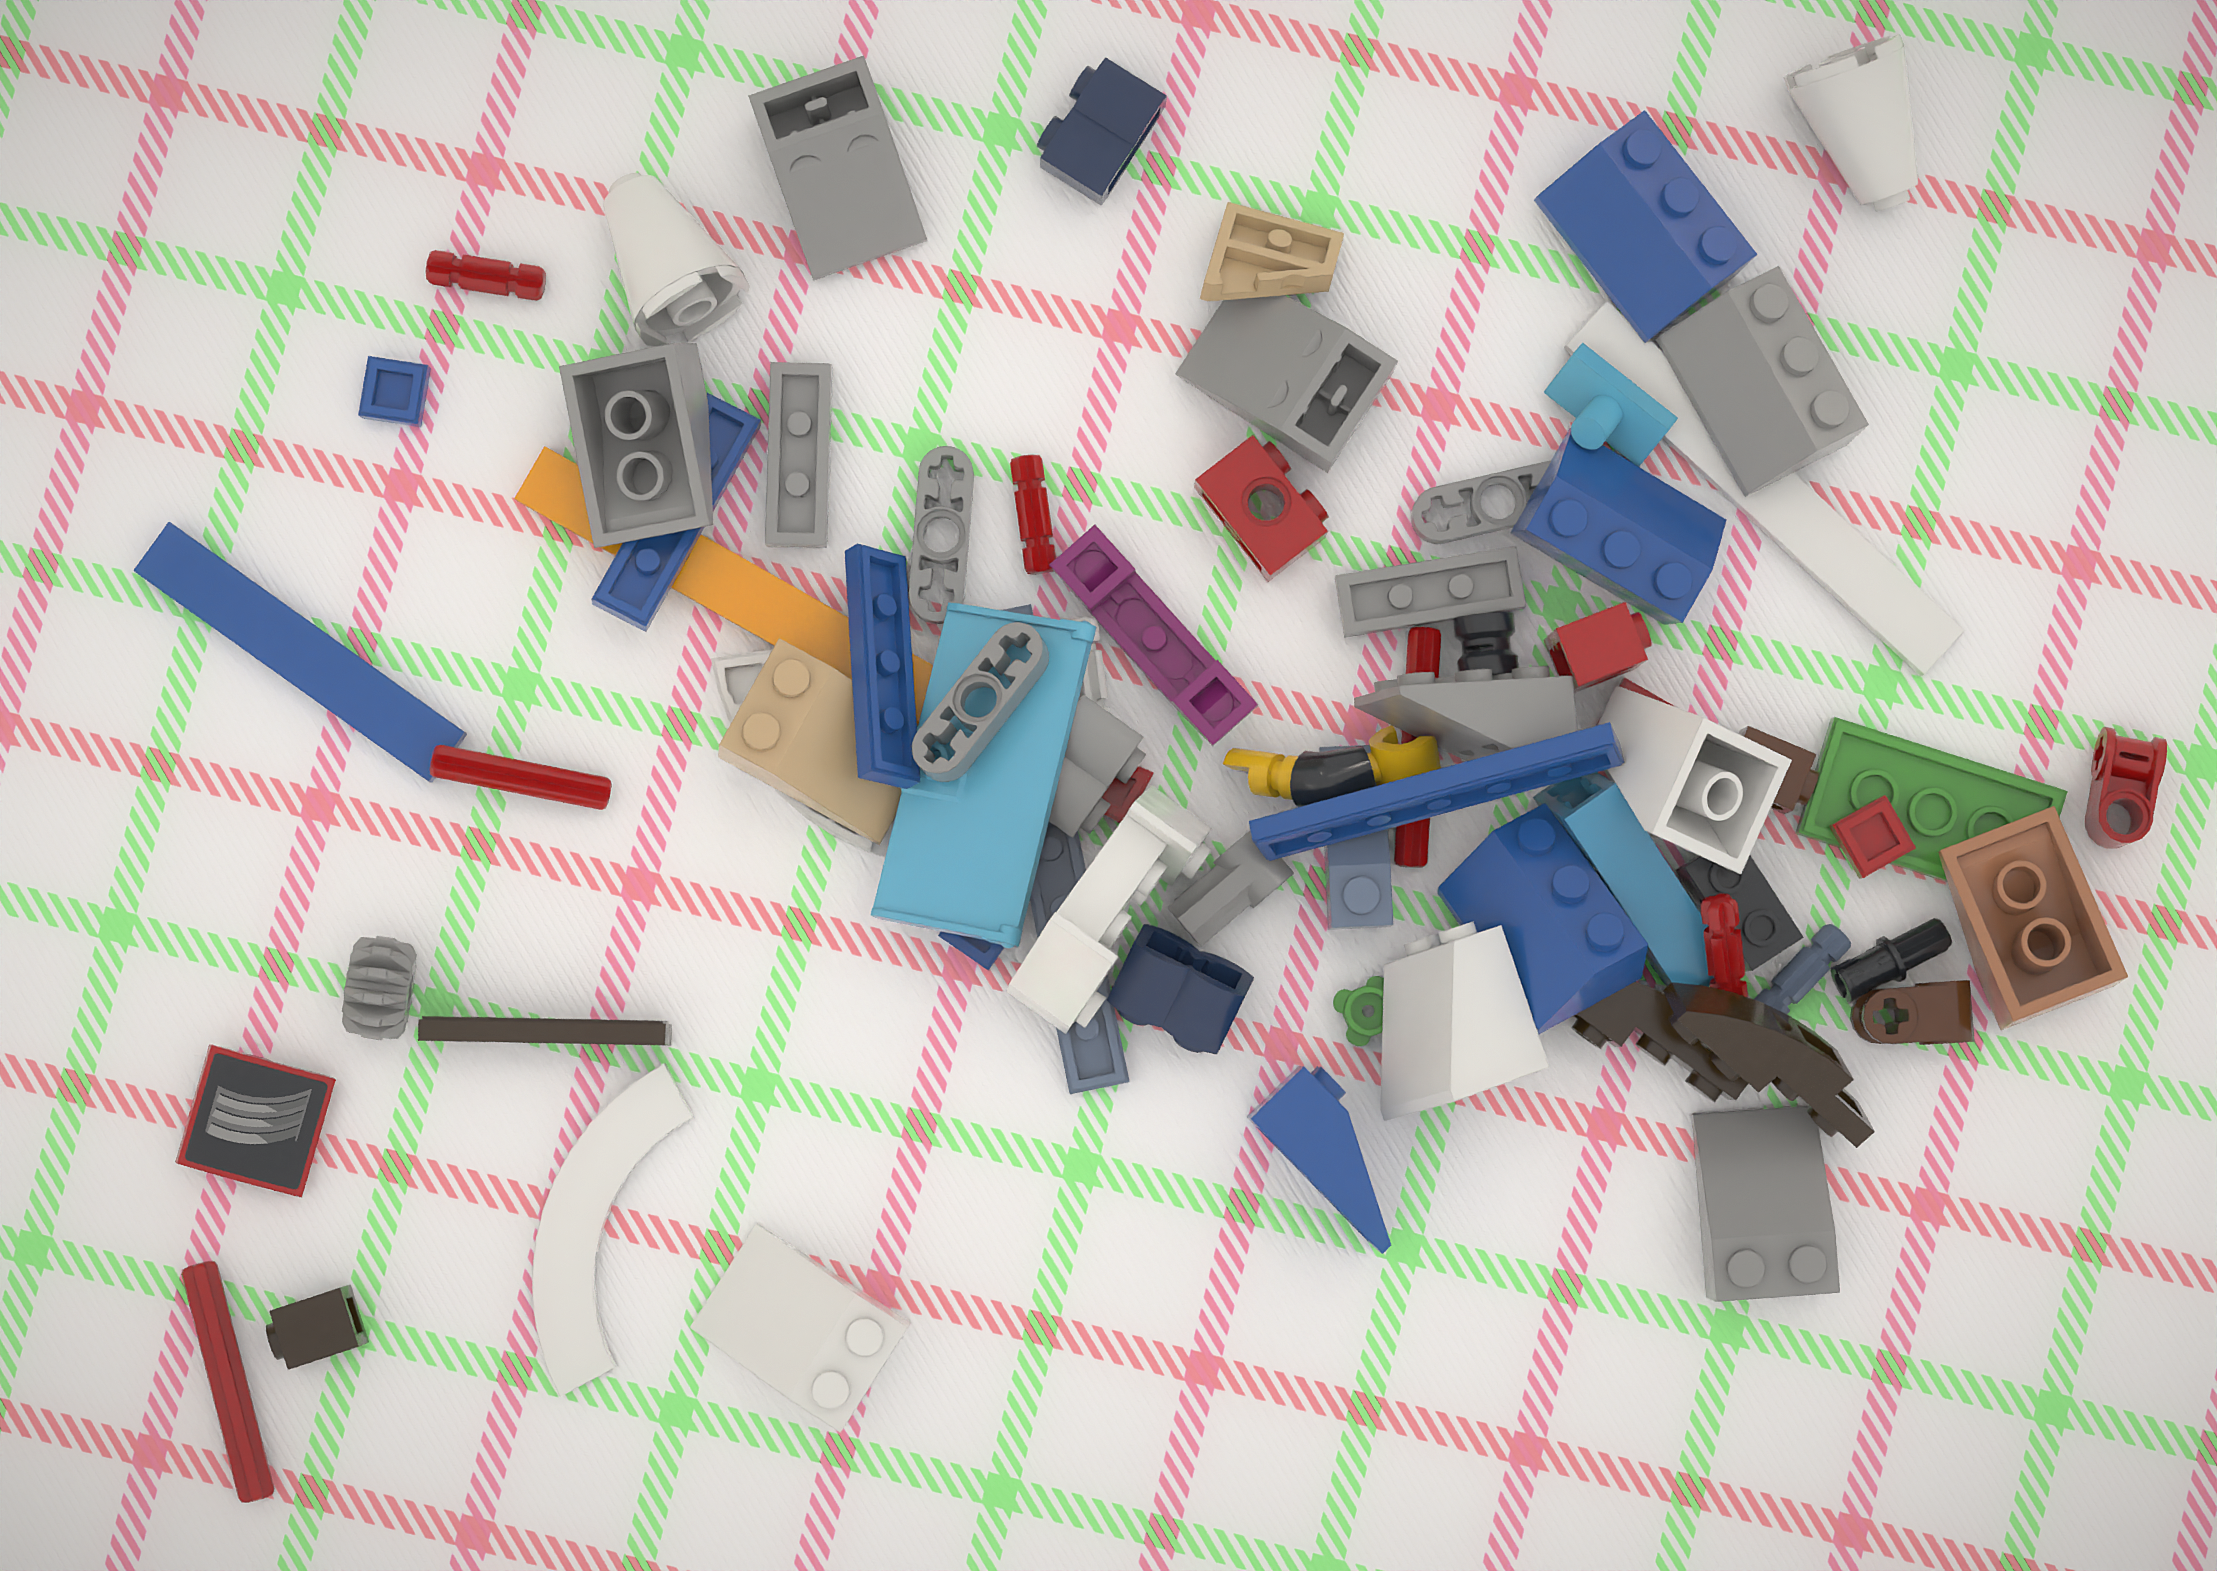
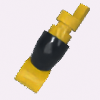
[1223,725,1441,807]

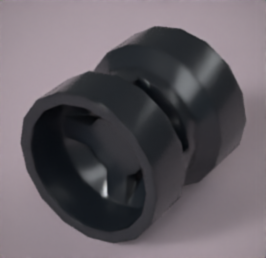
[1453,612,1519,675]

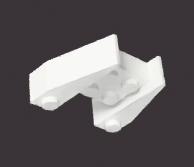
[1006,786,1212,1034]

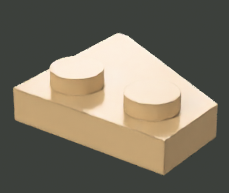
[1200,202,1344,301]

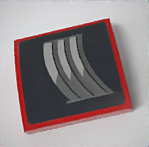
[175,1044,336,1198]

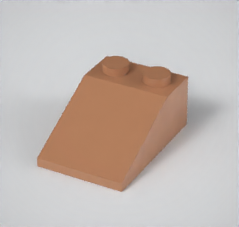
[1938,806,2128,1031]

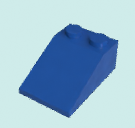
[1247,1066,1391,1254]

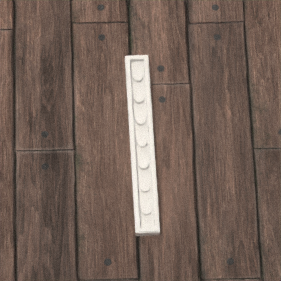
[1564,301,1966,676]

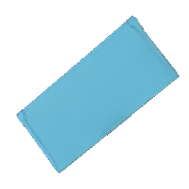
[871,603,1097,949]

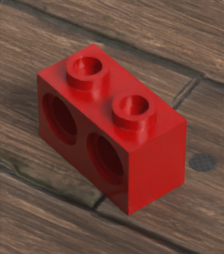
[1543,602,1652,693]

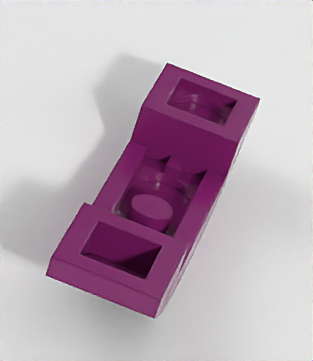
[1049,524,1258,747]

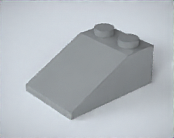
[559,343,713,548]
[1691,1106,1840,1302]

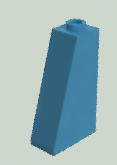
[1533,772,1715,987]

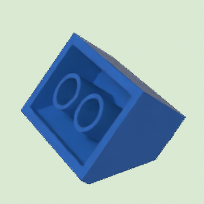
[1534,110,1758,343]
[1510,428,1727,625]
[1437,803,1648,1035]

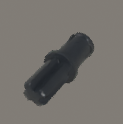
[1830,918,1952,1003]

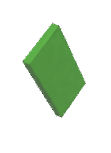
[1795,717,2068,882]

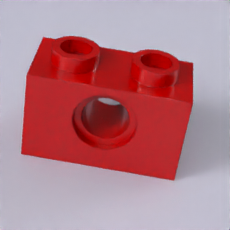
[1194,435,1329,582]

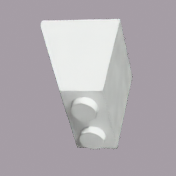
[1598,685,1792,874]
[1380,921,1549,1121]

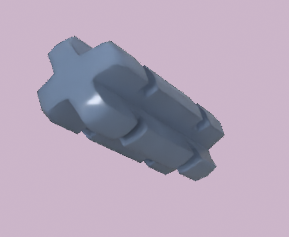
[1754,924,1852,1014]

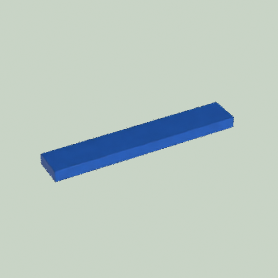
[133,522,467,783]
[1249,722,1625,861]

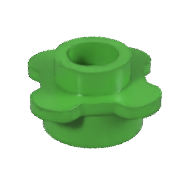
[1333,976,1384,1046]

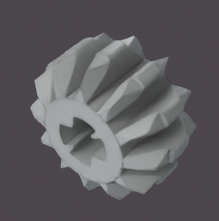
[342,936,417,1041]

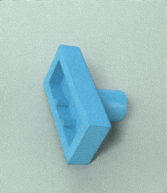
[1544,342,1678,467]

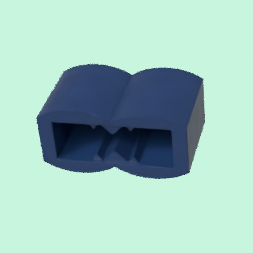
[1037,57,1167,206]
[1107,924,1254,1054]

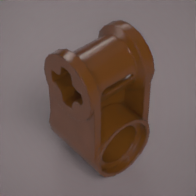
[1850,980,1974,1045]

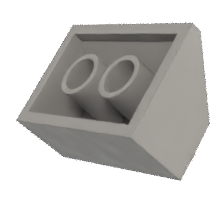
[1656,266,1869,497]

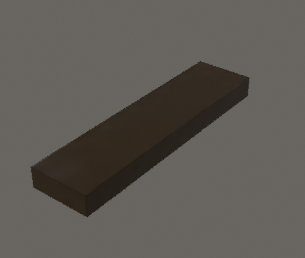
[418,1016,672,1046]

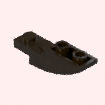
[1571,982,1748,1103]
[1663,982,1875,1148]

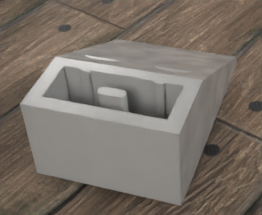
[748,55,928,281]
[1175,295,1398,473]
[1354,666,1577,761]

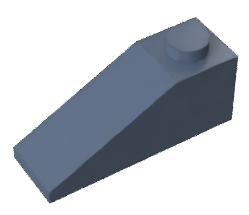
[1319,745,1393,930]

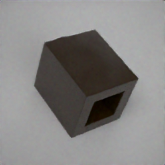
[266,1284,369,1370]

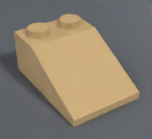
[718,638,918,845]

